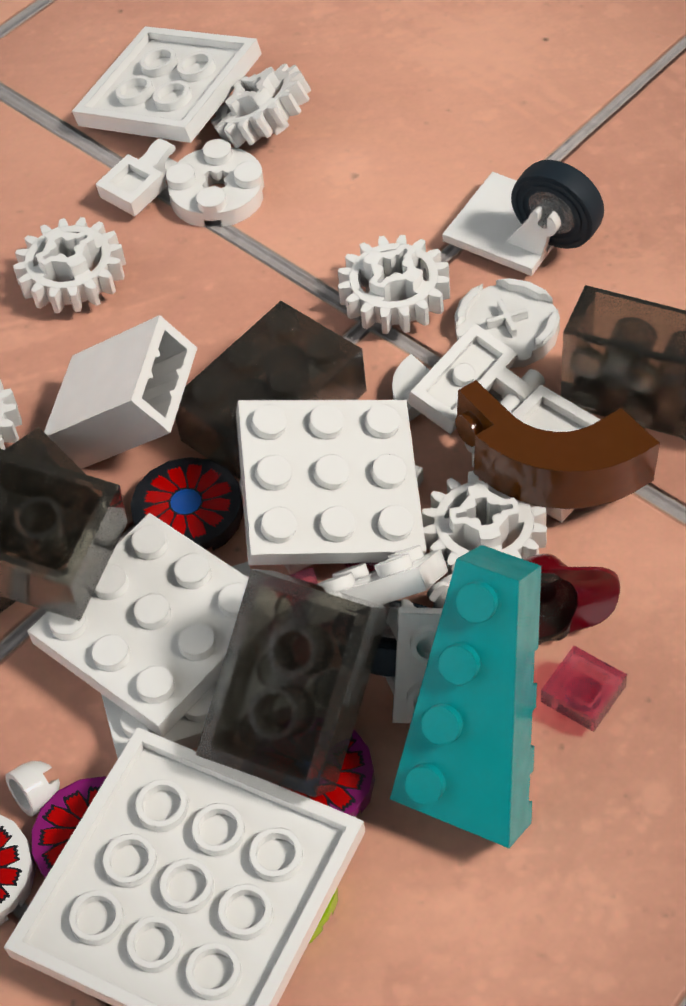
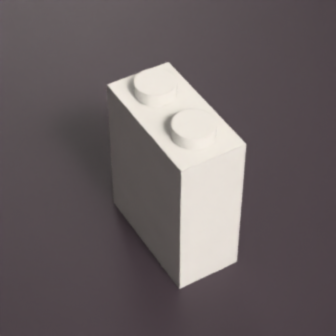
[41,315,197,469]

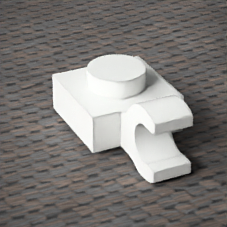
[96,138,177,217]

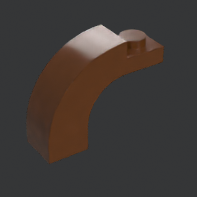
[455,380,660,509]

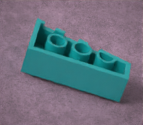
[390,545,541,848]

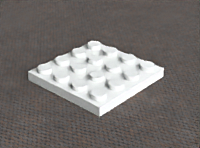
[4,727,365,1006]

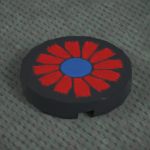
[130,457,244,551]

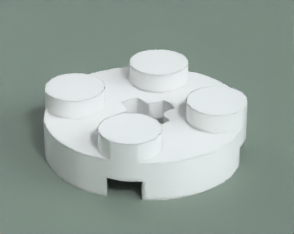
[166,139,265,227]

